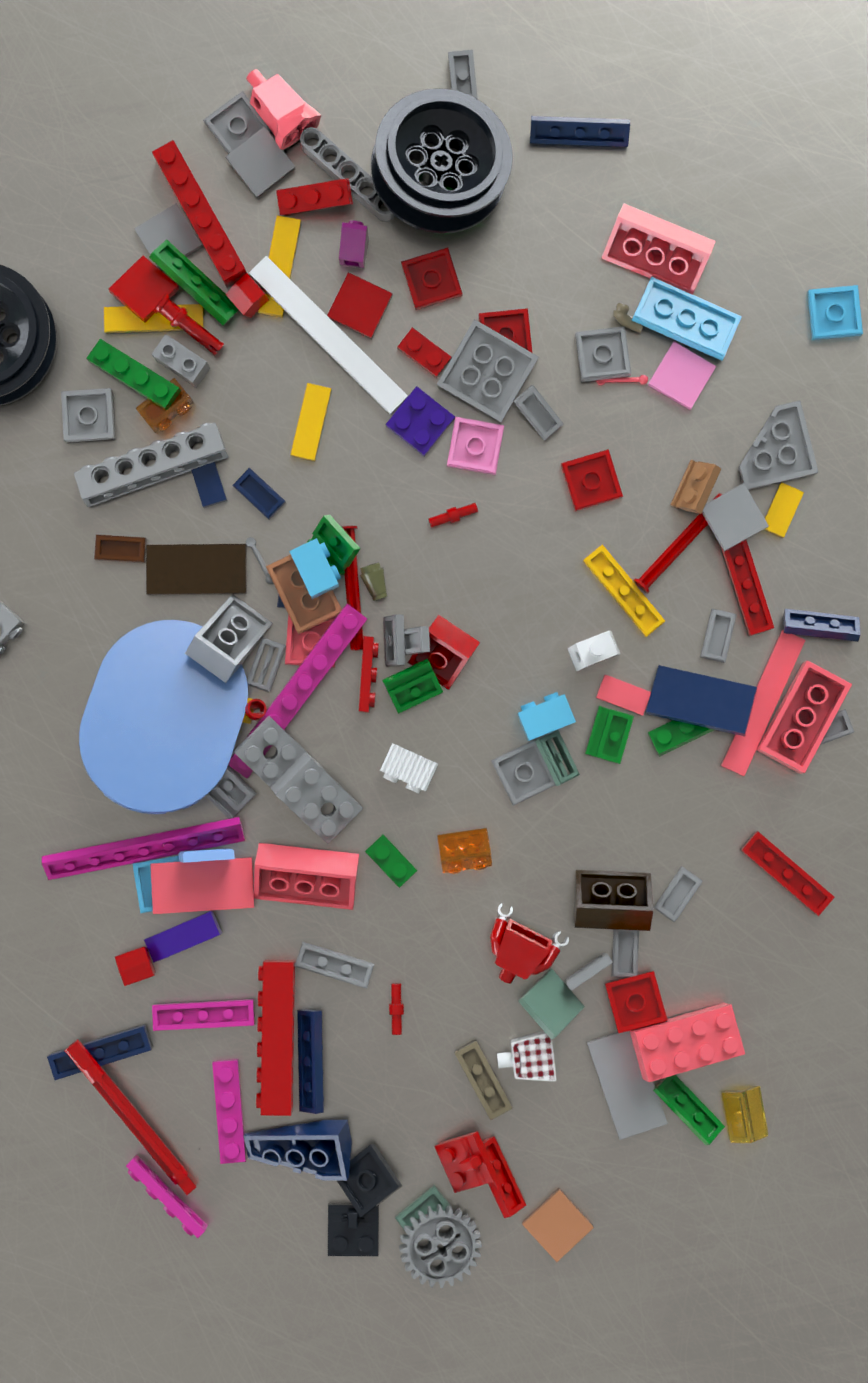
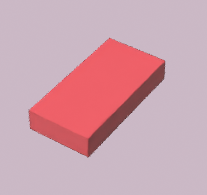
[596,675,651,716]

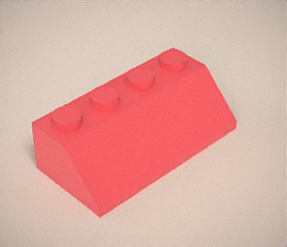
[602,204,715,295]
[254,843,359,910]

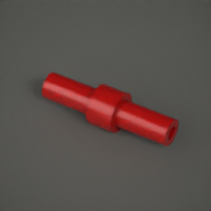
[428,503,478,528]
[389,983,404,1035]

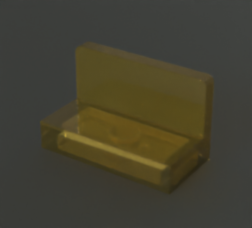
[722,1086,768,1143]

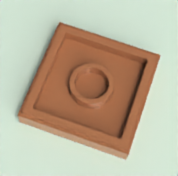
[522,1189,594,1262]

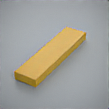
[258,215,301,318]
[104,304,204,333]
[583,544,665,637]

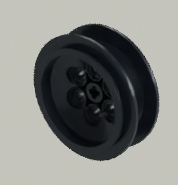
[371,89,513,233]
[0,265,57,405]

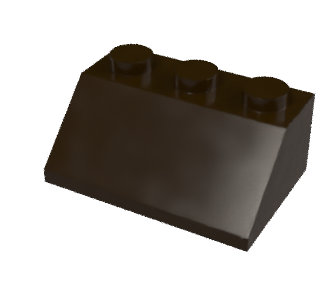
[574,870,653,931]

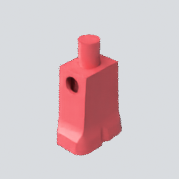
[246,69,321,150]

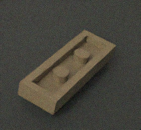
[454,1040,513,1120]

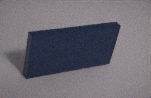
[646,665,757,736]

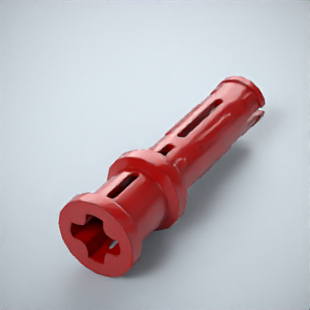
[153,293,224,356]

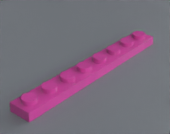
[229,603,367,779]
[42,817,245,880]

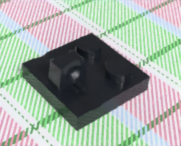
[337,1144,402,1217]
[328,1203,379,1256]

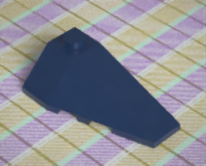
[244,1120,352,1181]

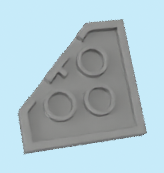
[738,401,818,490]

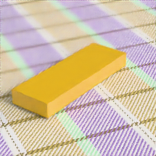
[290,383,332,462]

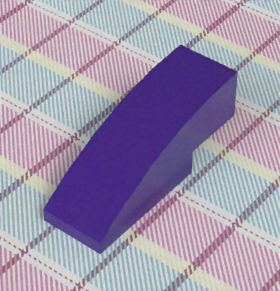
[144,910,222,963]

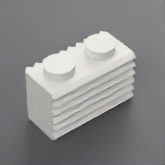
[380,743,438,794]

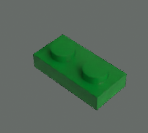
[365,834,418,888]

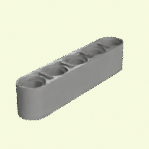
[300,127,395,222]

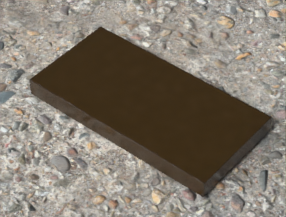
[146,544,247,595]

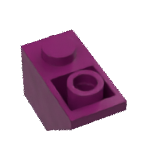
[339,220,369,269]

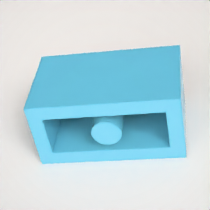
[289,538,341,599]
[517,692,576,741]

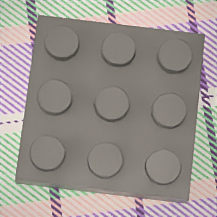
[437,319,539,422]

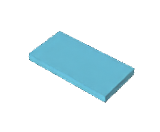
[632,276,742,361]

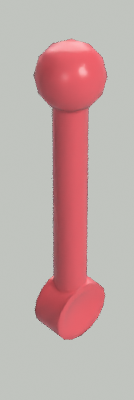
[596,375,648,385]

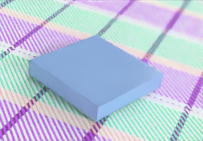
[178,848,235,863]

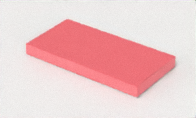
[150,857,254,914]

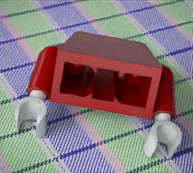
[490,903,569,984]

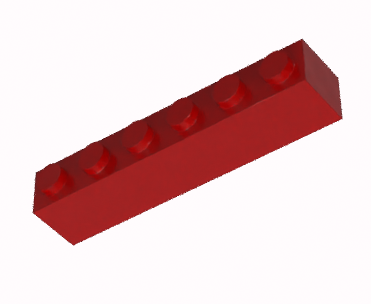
[152,140,247,288]
[256,960,295,1116]

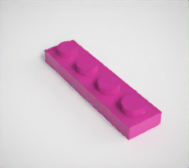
[152,999,255,1031]
[212,1059,247,1164]
[126,1154,208,1238]

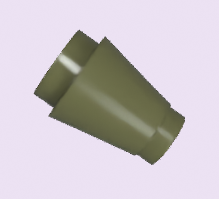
[360,562,387,601]

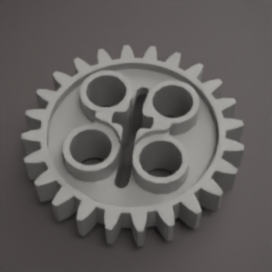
[399,1204,482,1288]

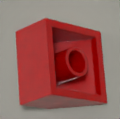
[407,615,480,690]

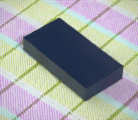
[191,462,227,508]
[232,467,286,520]

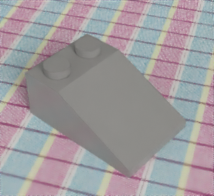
[185,594,273,683]

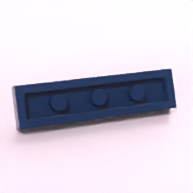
[530,116,630,147]
[297,1009,324,1114]
[47,1024,152,1080]

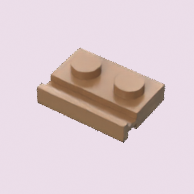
[670,460,721,514]

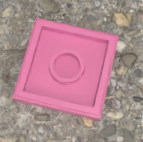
[648,341,716,410]
[447,417,504,475]

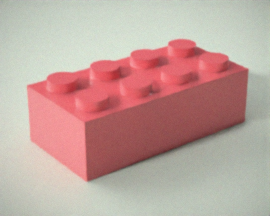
[756,660,852,774]
[630,1003,745,1082]

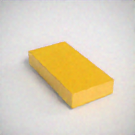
[764,482,804,538]

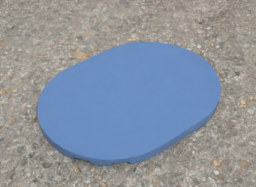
[79,620,248,814]

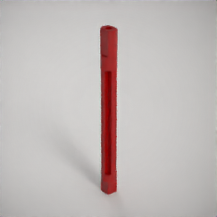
[64,1039,196,1195]

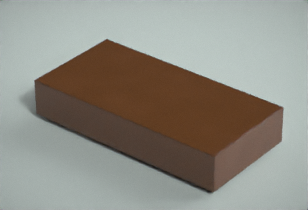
[94,535,147,563]

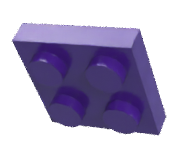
[386,386,455,457]

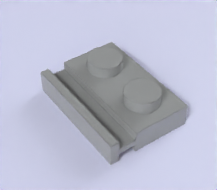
[206,765,257,819]

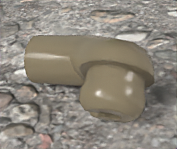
[613,303,643,333]

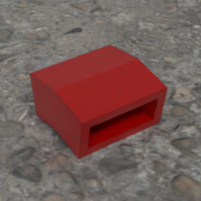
[225,273,269,318]
[115,946,156,986]

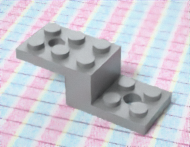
[234,716,363,844]

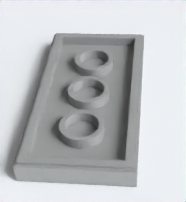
[587,1031,668,1140]

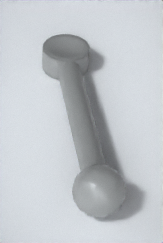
[246,537,273,584]

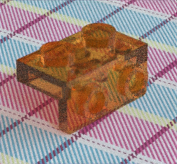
[136,378,194,433]
[437,828,492,874]

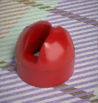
[245,699,267,720]

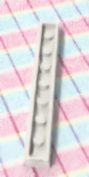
[249,256,408,415]

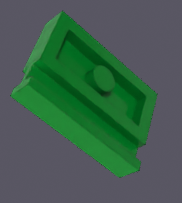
[307,514,361,575]
[382,658,443,714]
[585,706,634,764]

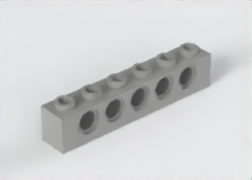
[74,423,229,507]

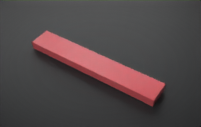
[721,630,806,776]

